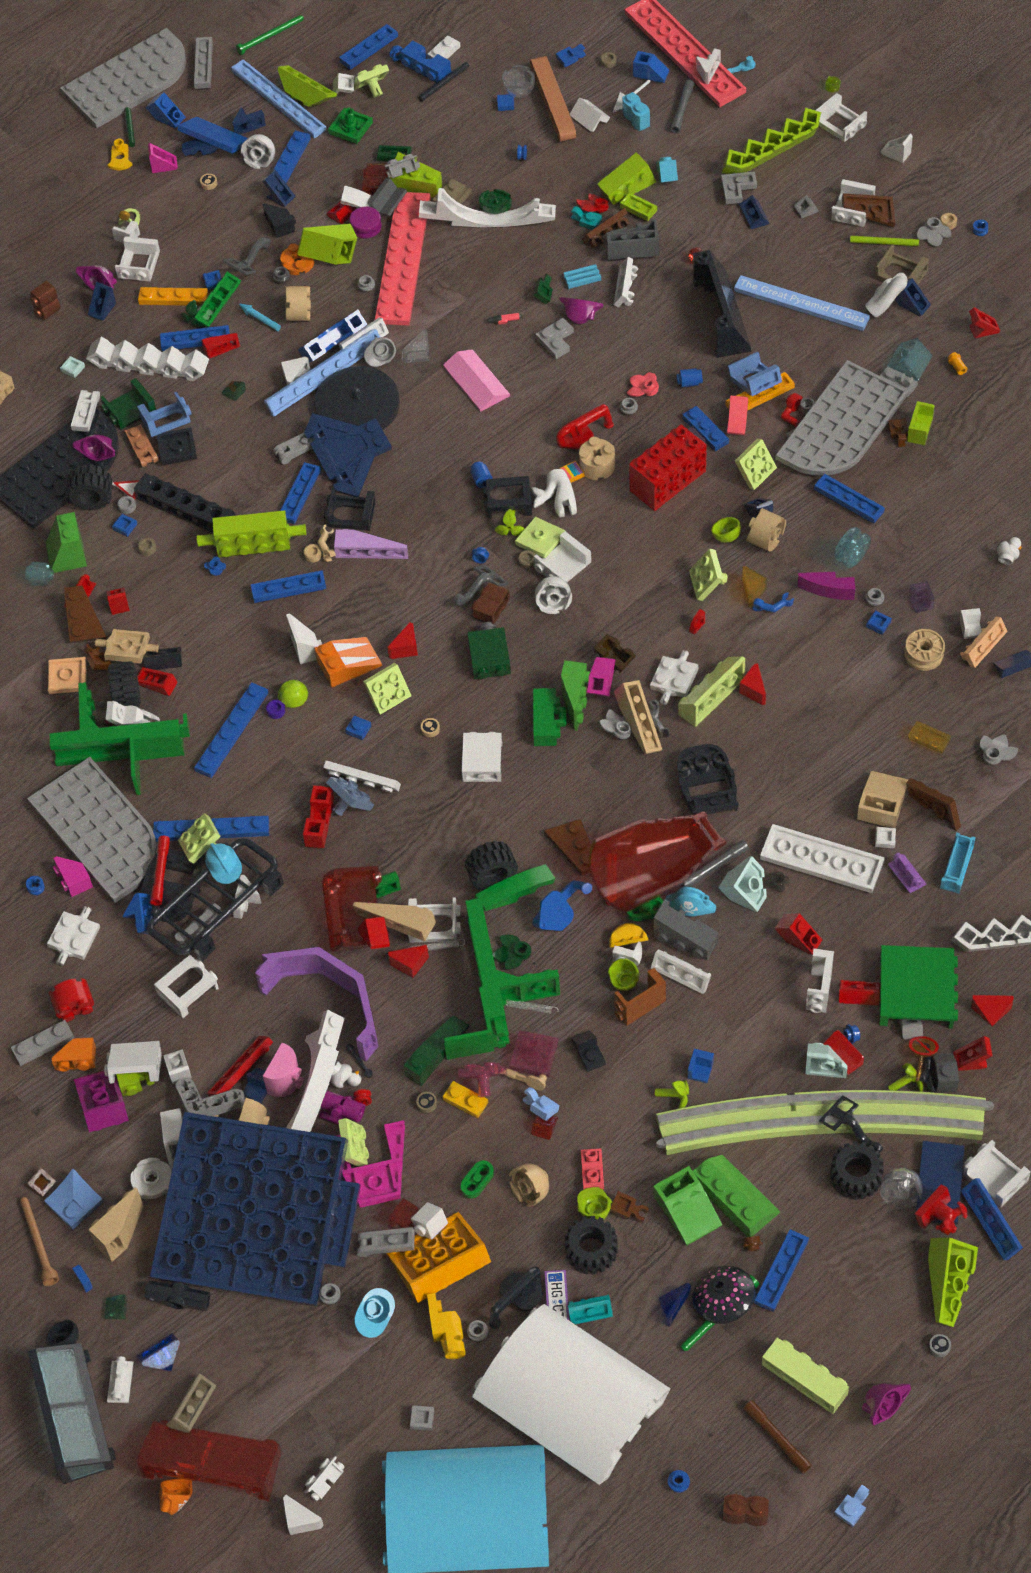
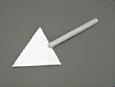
[613,80,650,112]

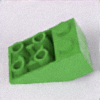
[561,660,590,731]
[653,1166,722,1246]

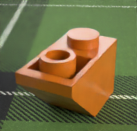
[52,1038,96,1072]

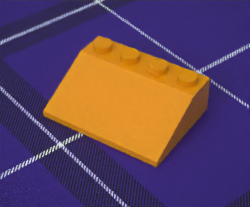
[386,1212,491,1303]

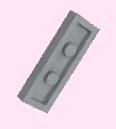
[11,1020,74,1066]

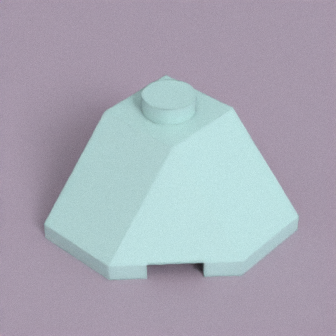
[718,856,767,912]
[805,1043,847,1078]

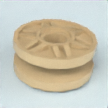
[904,629,945,671]

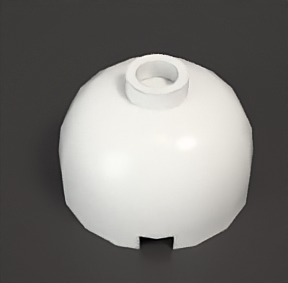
[241,134,275,169]
[535,576,572,614]

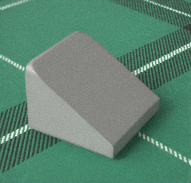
[794,195,819,218]
[899,1019,923,1040]

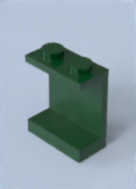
[100,378,156,430]
[468,627,511,679]

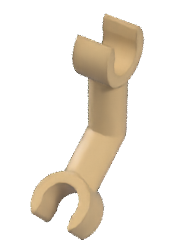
[318,525,336,562]

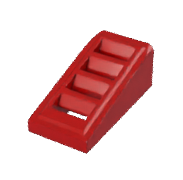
[201,333,240,359]
[137,667,177,696]

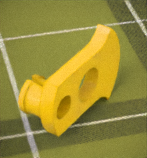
[107,139,132,171]

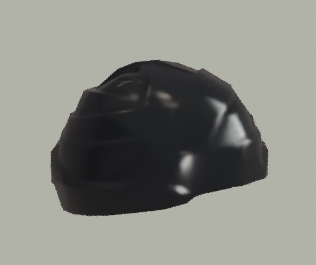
[46,1319,79,1352]

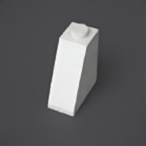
[160,1108,183,1172]

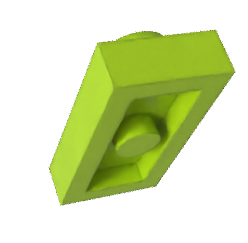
[620,192,657,221]

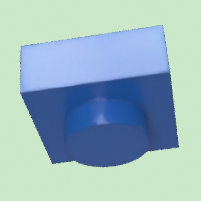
[346,716,371,740]

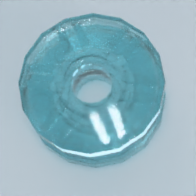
[834,527,871,568]

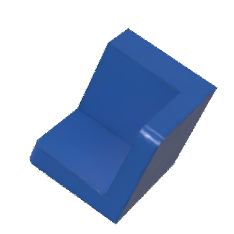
[688,1049,714,1083]

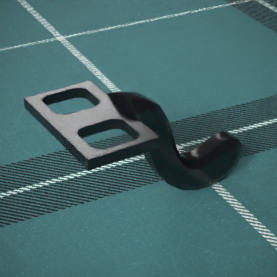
[819,1095,883,1153]

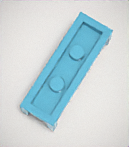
[940,832,976,894]

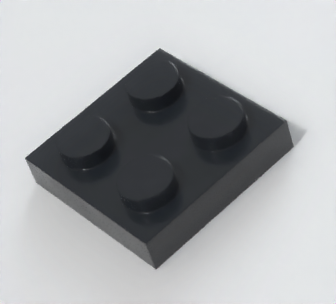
[157,427,197,465]

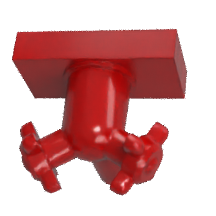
[915,1184,968,1235]

